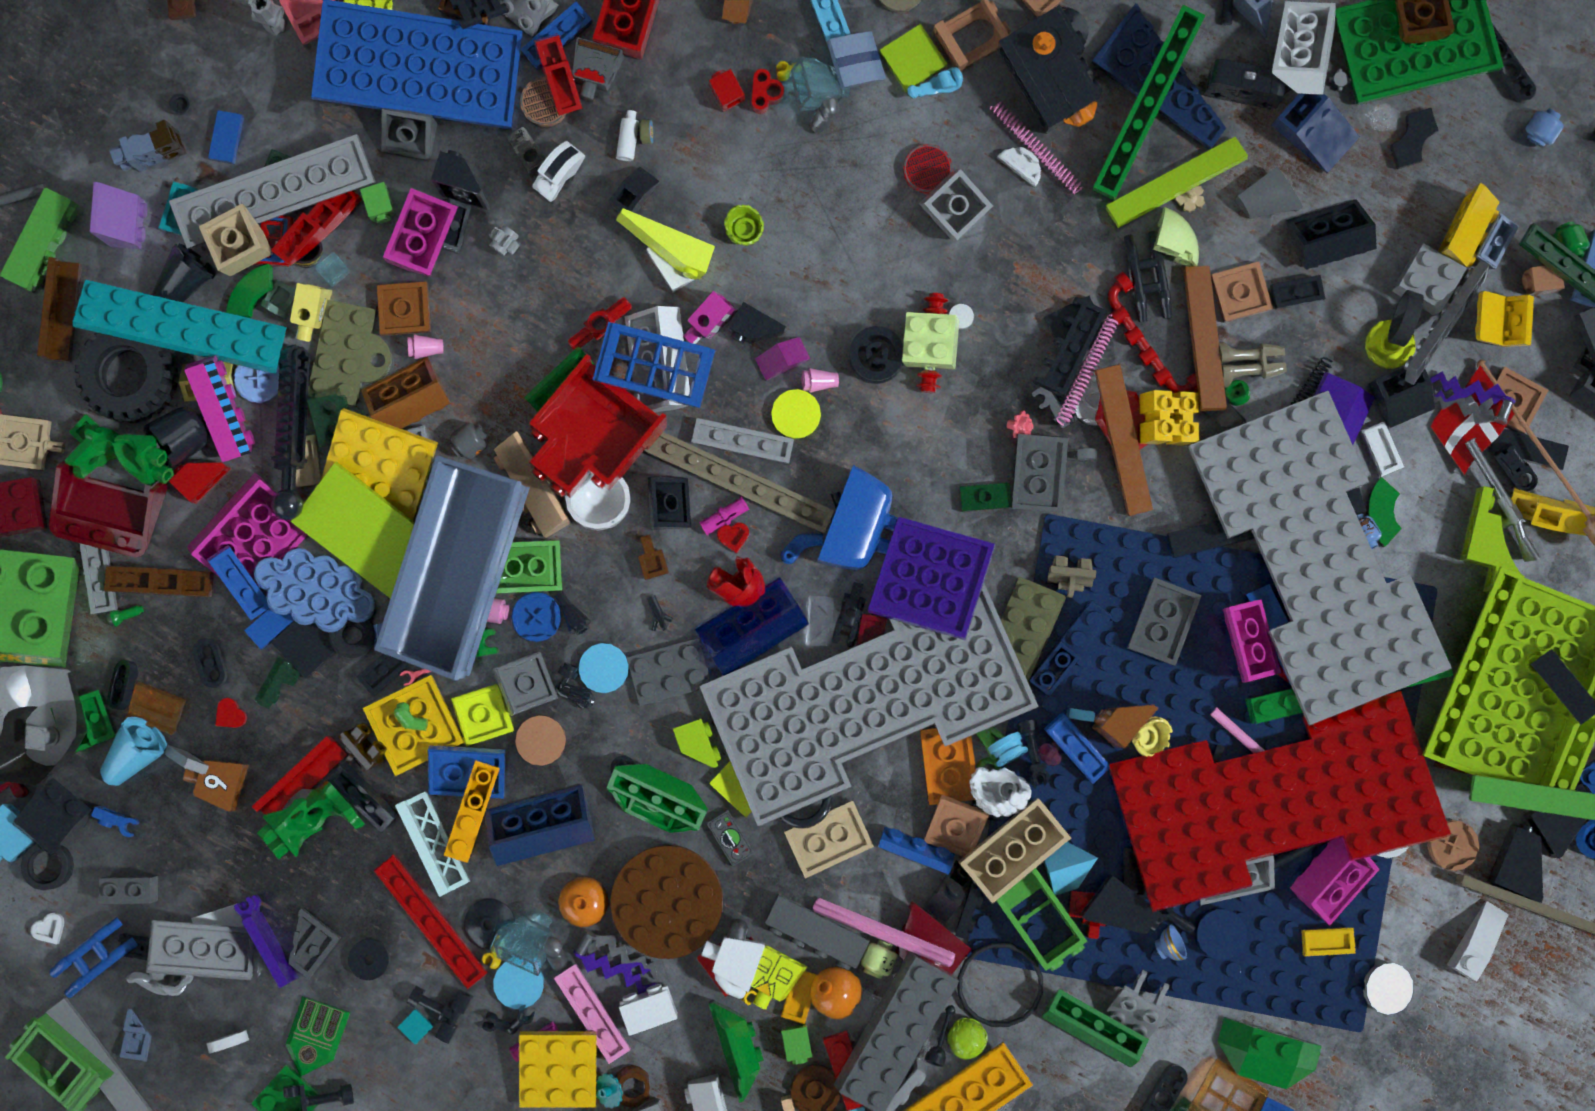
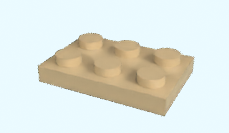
[784,800,874,878]

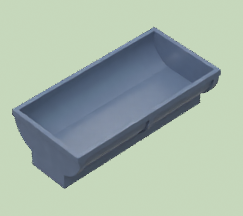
[374,455,530,680]

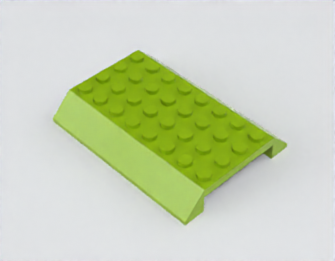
[1423,567,1595,790]

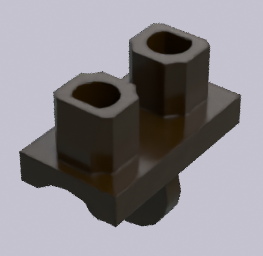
[338,723,387,771]

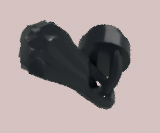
[555,662,595,710]

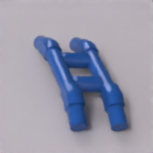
[49,917,138,998]

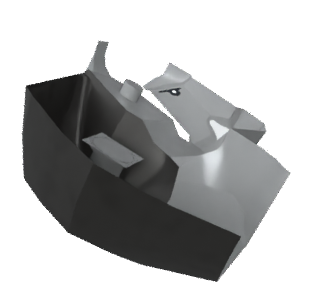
[0,666,88,785]

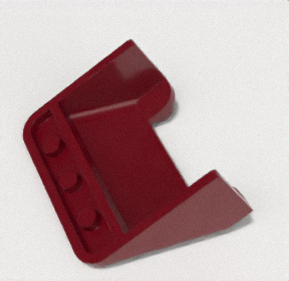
[49,460,168,557]

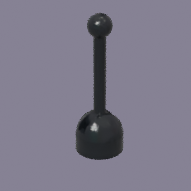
[924,1005,956,1067]

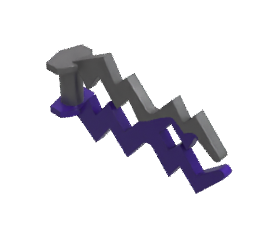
[1430,371,1516,425]
[573,930,658,994]

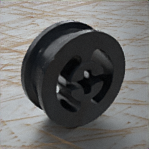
[849,326,903,384]

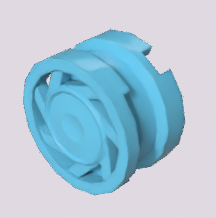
[988,732,1028,767]

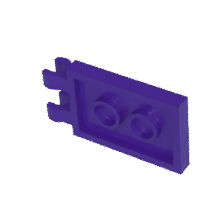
[234,895,299,988]

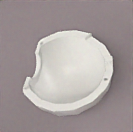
[565,476,630,531]

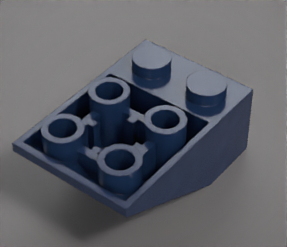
[1271,93,1360,173]

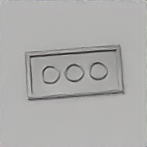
[146,920,254,980]

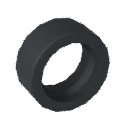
[21,844,74,891]

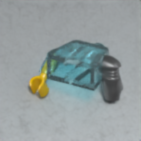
[776,57,850,133]
[482,913,568,976]

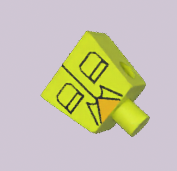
[751,944,808,1010]

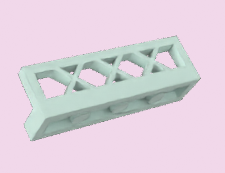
[395,791,470,897]

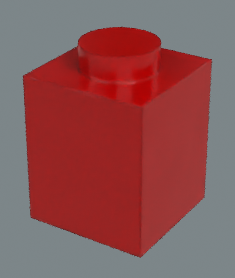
[709,69,745,112]

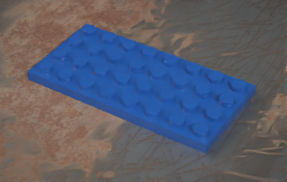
[311,0,522,129]

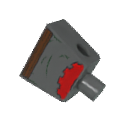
[572,37,624,101]

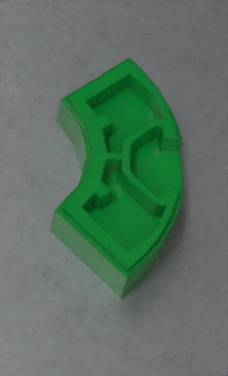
[226,264,273,318]
[1367,477,1402,547]

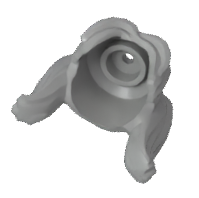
[126,971,193,996]

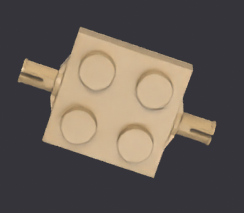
[0,414,65,471]

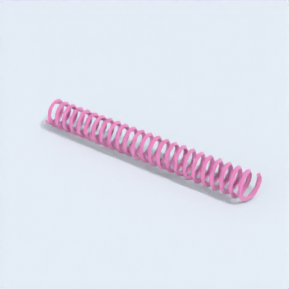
[990,101,1083,194]
[1056,314,1118,426]

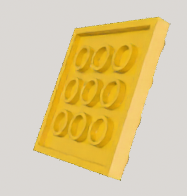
[321,408,438,521]

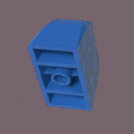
[817,465,898,570]

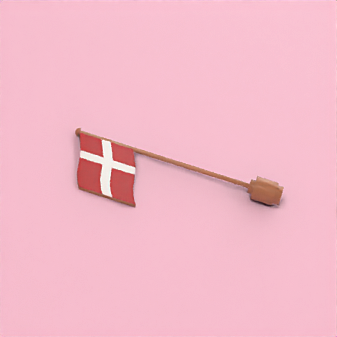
[1430,360,1595,547]

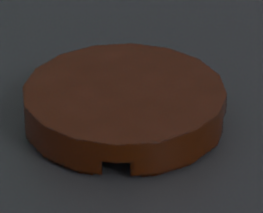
[791,1064,841,1111]

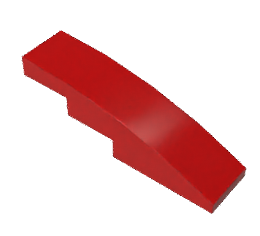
[271,191,362,266]

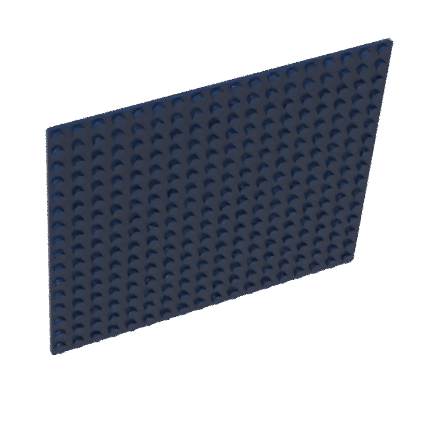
[967,514,1437,1032]

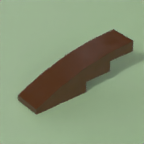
[104,566,214,597]

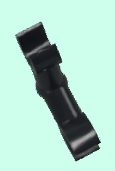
[482,1005,535,1035]

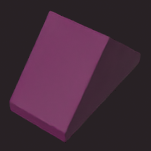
[755,337,810,381]

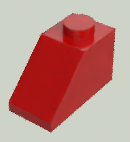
[169,463,231,504]

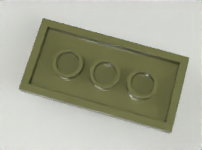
[1001,577,1067,684]

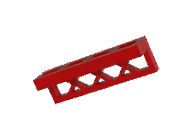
[252,736,349,815]

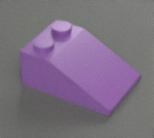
[90,182,148,249]

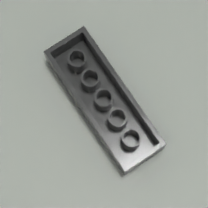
[834,951,959,1111]

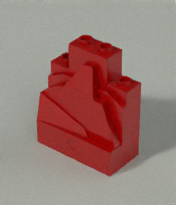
[529,354,667,499]

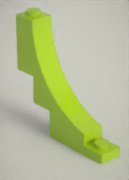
[1460,486,1522,593]

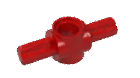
[568,297,632,350]

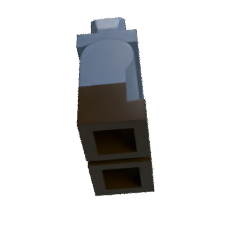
[109,119,187,172]

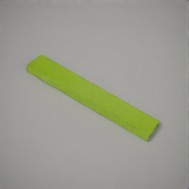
[1106,137,1248,228]

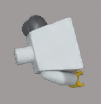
[702,919,765,1005]

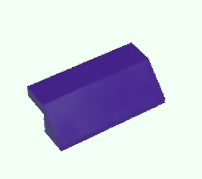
[1314,372,1375,445]

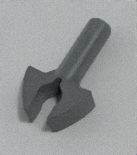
[1066,448,1097,462]

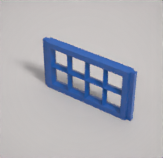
[593,322,716,408]

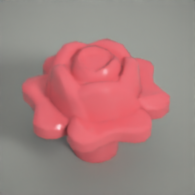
[1007,410,1033,439]

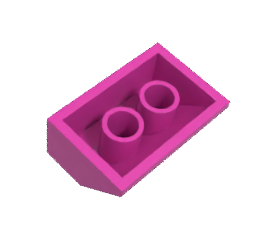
[383,188,458,276]
[1223,599,1281,683]
[1290,837,1380,926]

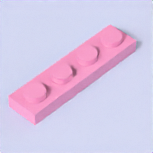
[554,964,631,1064]

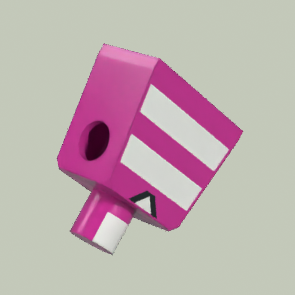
[683,291,738,344]

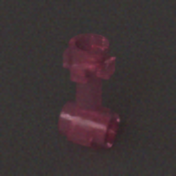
[1039,740,1062,766]

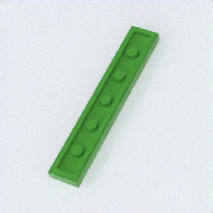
[1469,775,1595,820]

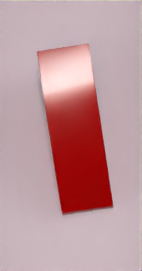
[533,33,582,116]

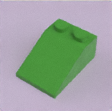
[496,540,562,594]

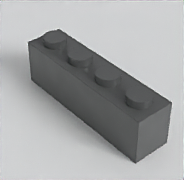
[765,894,869,970]

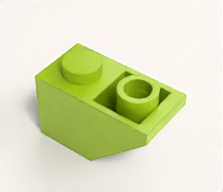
[673,719,722,768]

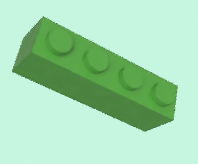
[0,187,79,293]

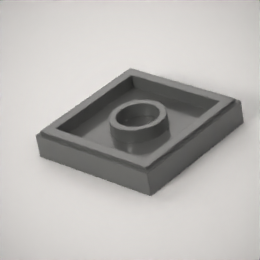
[493,652,558,716]

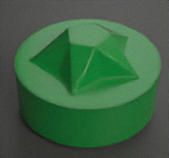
[1225,380,1251,406]

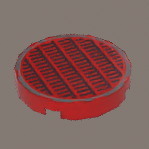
[903,144,953,194]

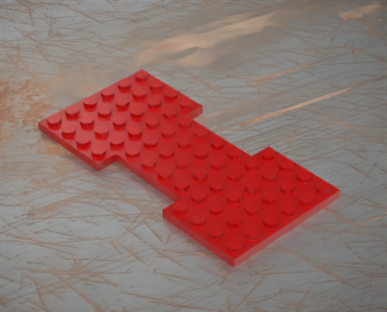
[1109,691,1451,912]

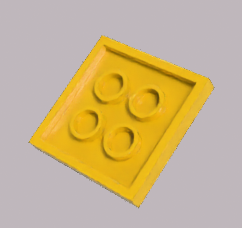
[363,675,465,776]
[519,1031,597,1107]

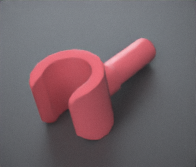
[400,668,431,686]

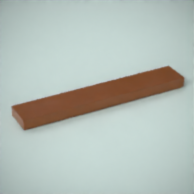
[1183,266,1227,411]
[1094,364,1153,516]

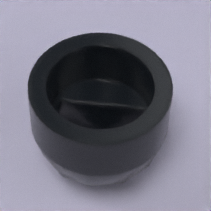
[169,94,190,115]

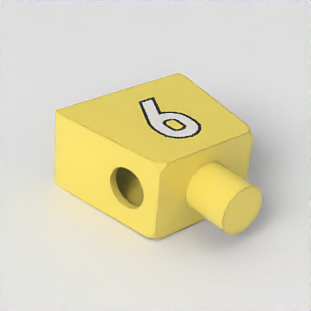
[290,283,332,342]

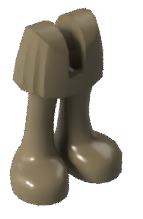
[1219,342,1287,388]

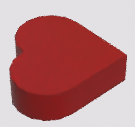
[717,523,749,553]
[215,698,247,728]

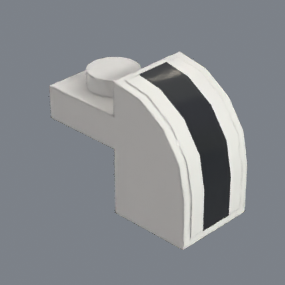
[532,141,585,202]

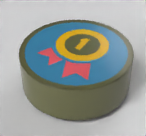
[640,119,654,144]

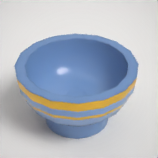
[1155,925,1187,961]

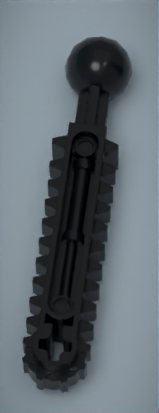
[271,344,311,521]

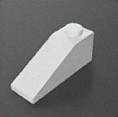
[1447,901,1508,982]

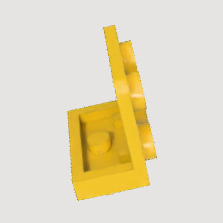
[1475,291,1534,347]

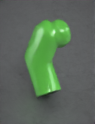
[394,702,428,731]

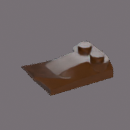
[1395,0,1454,44]

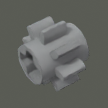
[488,225,520,256]

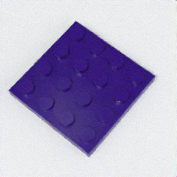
[868,517,995,640]

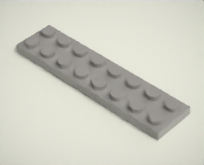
[169,134,375,248]

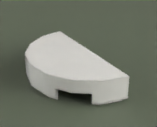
[997,147,1041,188]

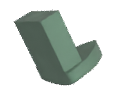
[260,279,295,320]

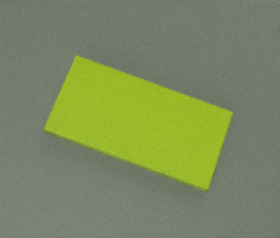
[291,462,415,599]

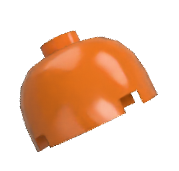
[558,876,609,927]
[810,967,862,1019]

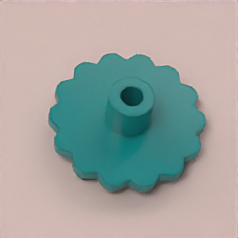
[596,1073,623,1109]

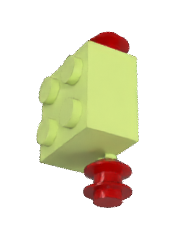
[902,293,959,393]

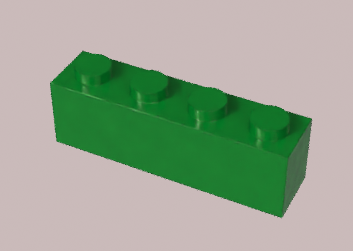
[1041,989,1149,1068]

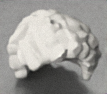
[970,767,1031,817]

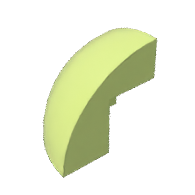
[1153,207,1199,267]

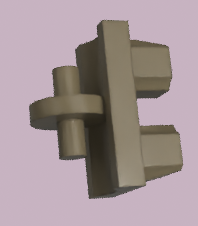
[1047,556,1096,598]

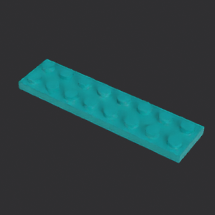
[73,279,287,374]

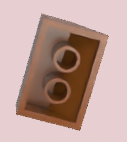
[361,356,451,429]
[1091,705,1158,748]

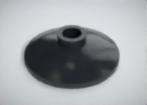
[464,899,515,950]

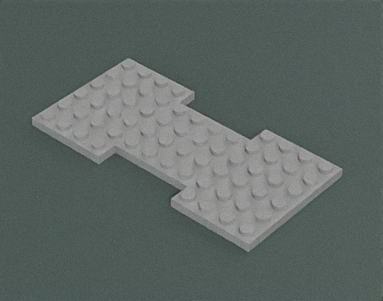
[1188,391,1451,725]
[699,583,1038,827]

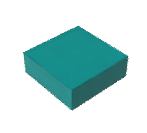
[397,1008,434,1045]

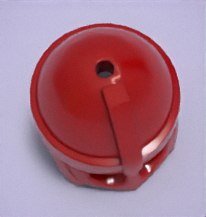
[707,556,765,607]

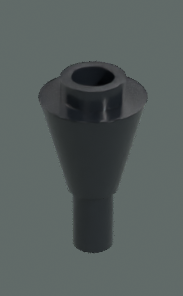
[555,591,591,636]

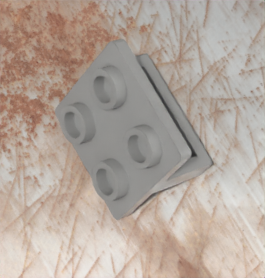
[499,0,558,37]

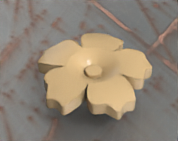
[1175,186,1205,212]

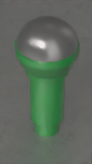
[105,605,144,627]

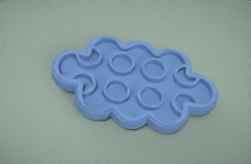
[254,548,375,632]

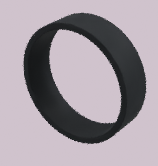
[1388,290,1424,347]

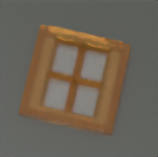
[1188,1059,1270,1111]

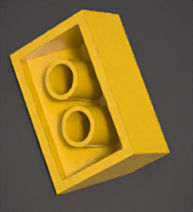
[1438,183,1499,268]

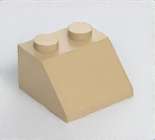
[199,204,273,276]

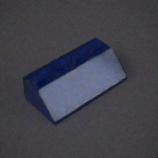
[695,577,809,676]

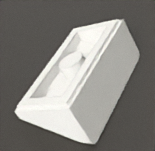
[646,247,694,293]

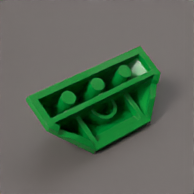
[607,764,708,833]
[708,1000,764,1103]
[1217,1017,1322,1090]

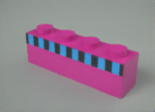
[184,355,255,462]

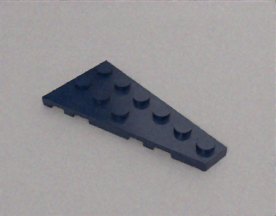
[1092,3,1226,150]

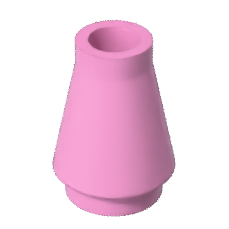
[407,335,443,359]
[801,368,839,393]

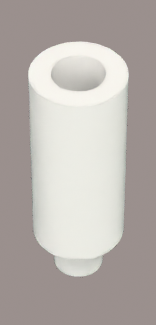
[616,110,639,162]

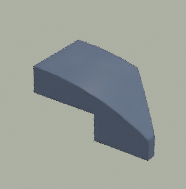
[119,1009,152,1062]

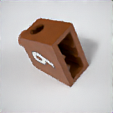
[183,760,249,812]

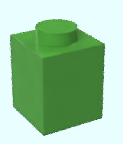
[360,182,396,224]
[781,1024,812,1064]

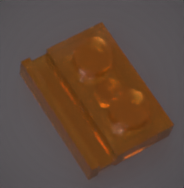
[126,682,186,735]

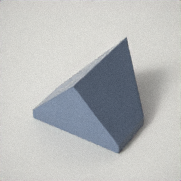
[1233,0,1273,39]

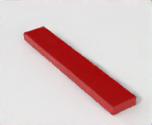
[373,854,488,989]

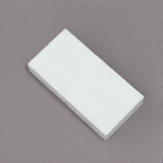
[1360,422,1404,477]

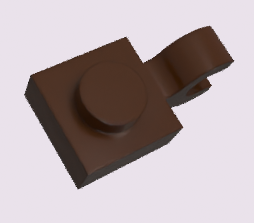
[638,534,669,580]

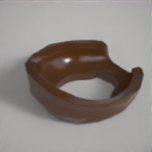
[615,1065,650,1108]

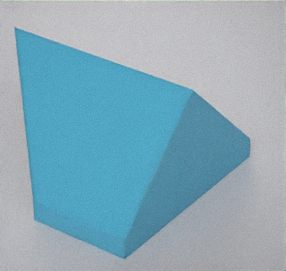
[1043,842,1098,895]

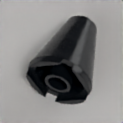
[151,243,217,302]

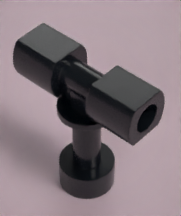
[406,985,473,1044]

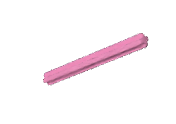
[813,898,955,967]

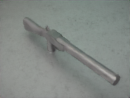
[1465,438,1541,562]

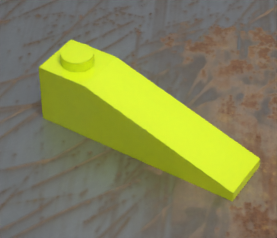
[616,208,715,279]

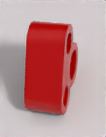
[752,69,784,114]

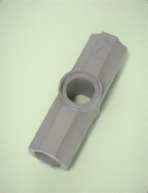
[248,0,287,35]

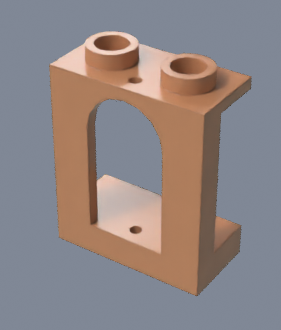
[933,0,1011,71]

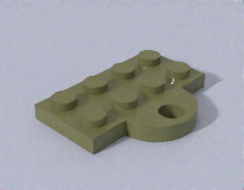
[308,300,392,407]

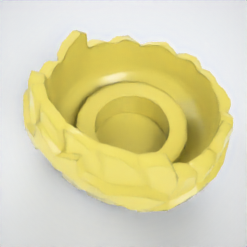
[1132,717,1173,757]

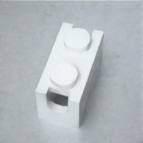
[619,984,677,1036]

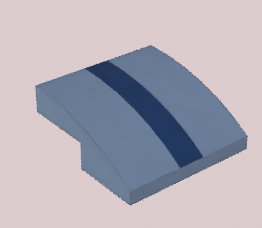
[827,31,886,89]

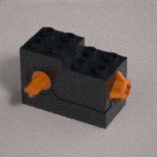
[997,5,1102,134]

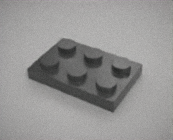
[1012,433,1068,512]
[1127,577,1202,666]
[627,638,711,706]

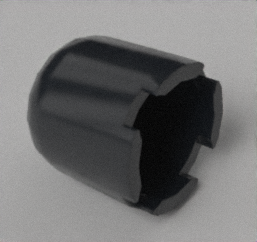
[143,407,208,468]

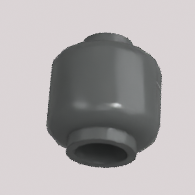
[449,423,488,459]

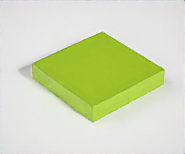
[879,24,947,93]

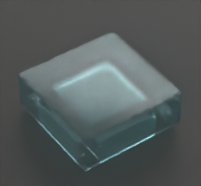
[315,252,351,287]

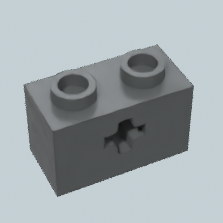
[99,876,158,904]

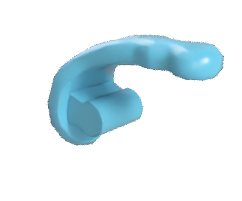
[907,67,963,99]

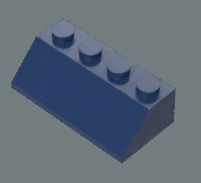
[485,785,595,866]

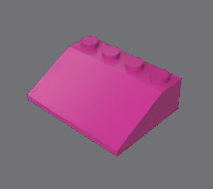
[187,473,307,588]

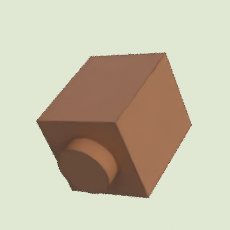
[1522,266,1565,296]

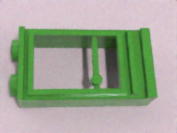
[996,868,1087,971]
[5,1013,114,1111]

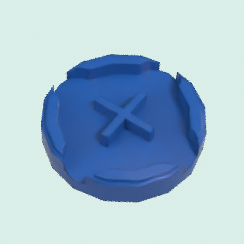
[511,592,562,642]

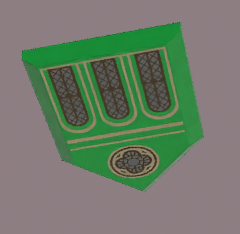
[285,996,351,1077]

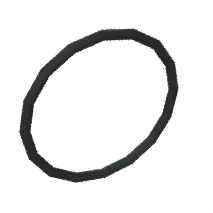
[957,943,1043,1027]

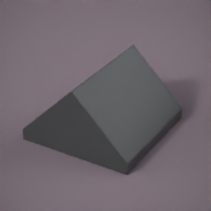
[381,108,437,160]

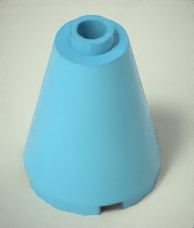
[100,717,167,786]

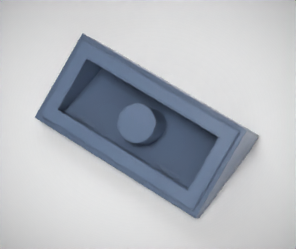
[1476,213,1519,269]

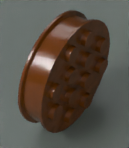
[611,845,723,959]

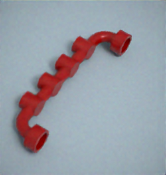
[1108,271,1198,393]

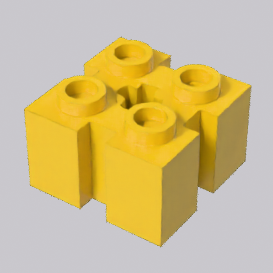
[1139,390,1199,446]

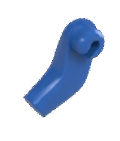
[781,533,823,564]

